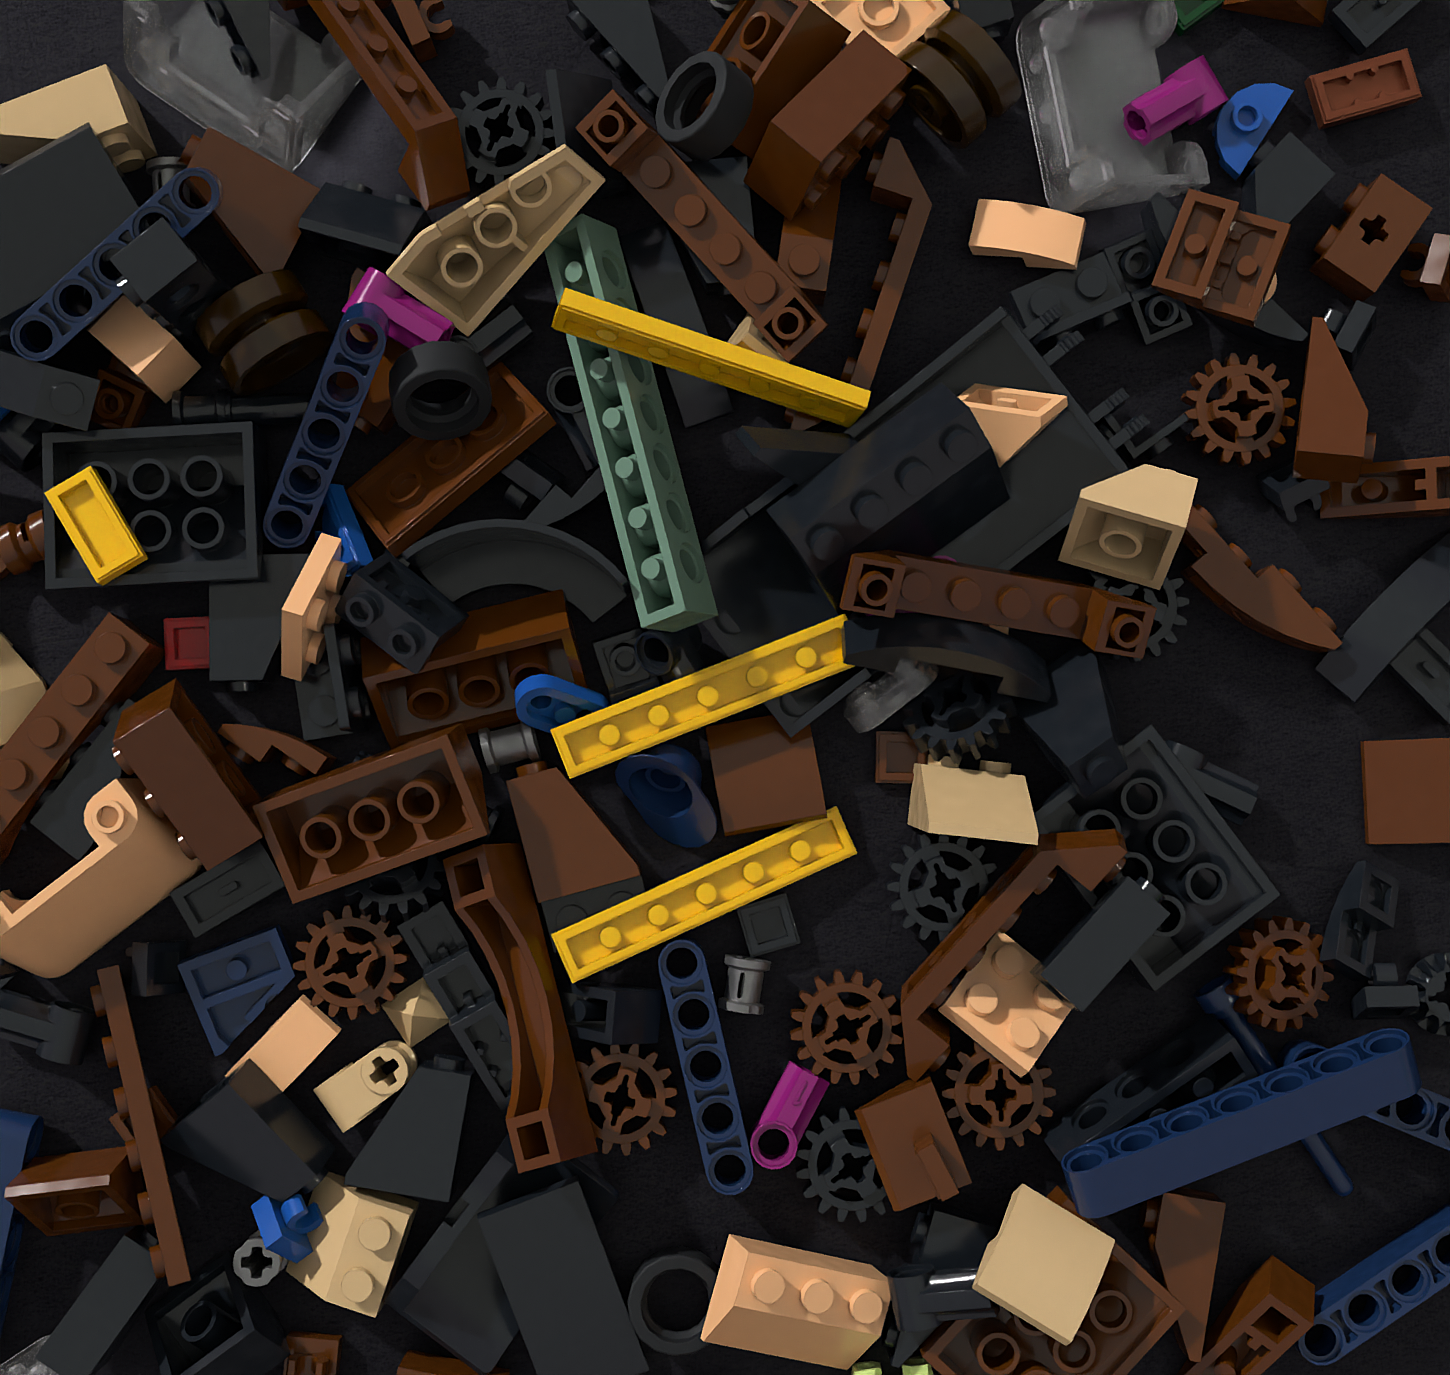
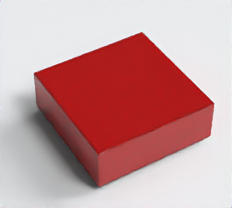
[164,616,209,671]

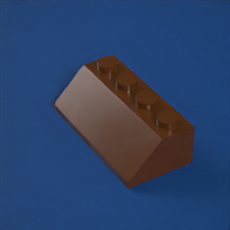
[360,589,589,749]
[252,723,490,904]

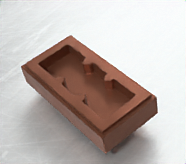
[1304,48,1422,130]

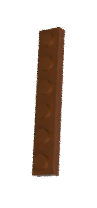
[90,965,192,1287]

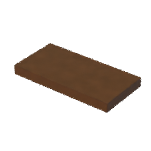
[346,362,557,558]

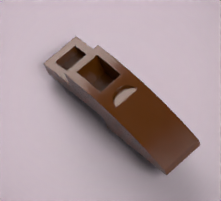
[1180,504,1343,653]

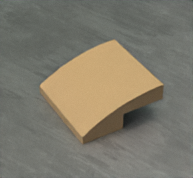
[972,1183,1115,1346]

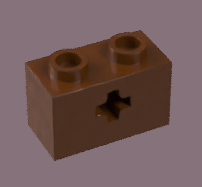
[1309,173,1433,302]

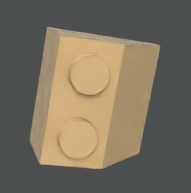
[1058,464,1198,590]
[286,1171,419,1318]

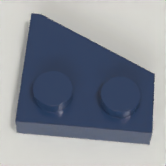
[177,924,298,1056]

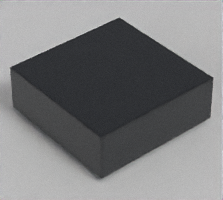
[737,892,801,958]

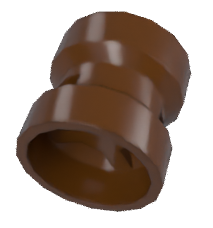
[0,509,45,575]

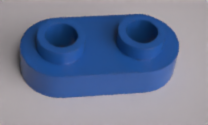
[514,674,610,734]

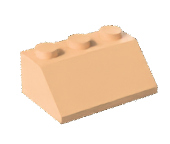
[700,1234,891,1370]

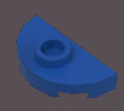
[1212,83,1294,180]
[315,484,373,577]

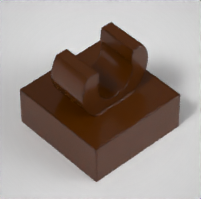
[392,0,455,64]
[1400,233,1450,303]
[283,1330,343,1375]

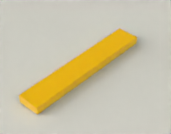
[551,288,871,428]
[550,614,854,779]
[550,806,857,983]

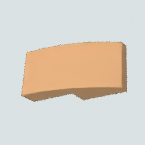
[969,199,1086,270]
[225,994,341,1092]

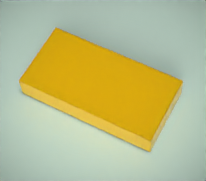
[44,466,149,586]

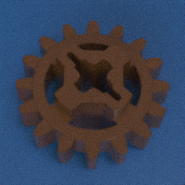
[1179,353,1296,468]
[293,904,410,1020]
[1222,915,1334,1032]
[790,969,903,1085]
[940,1038,1056,1151]
[576,1044,678,1156]

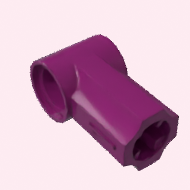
[1122,55,1229,147]
[341,267,455,350]
[749,1060,830,1170]

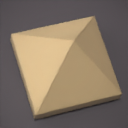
[381,977,449,1048]

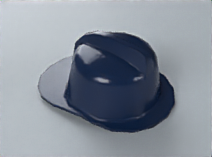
[615,741,717,848]

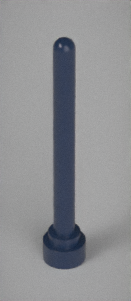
[1194,974,1354,1196]

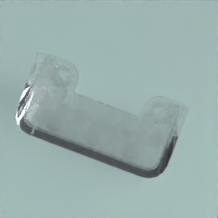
[123,0,362,173]
[1016,0,1210,214]

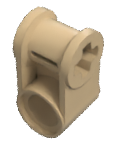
[313,1040,418,1133]

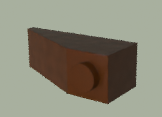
[777,176,842,306]
[1292,317,1376,484]
[1319,456,1450,520]
[1139,1187,1226,1363]
[1177,1255,1315,1375]

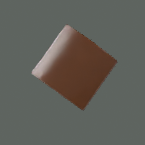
[1151,189,1291,328]
[705,715,827,837]

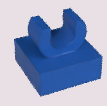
[251,1194,324,1264]

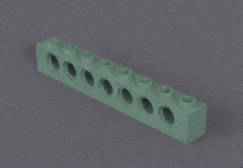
[544,214,718,632]

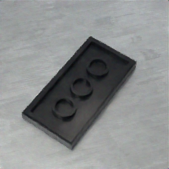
[477,1175,649,1375]

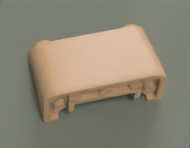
[0,778,202,978]

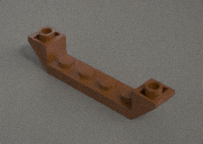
[277,0,470,211]
[575,89,829,363]
[783,137,932,431]
[839,550,1157,659]
[900,829,1127,1082]

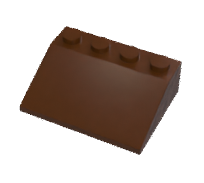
[919,1185,1186,1375]

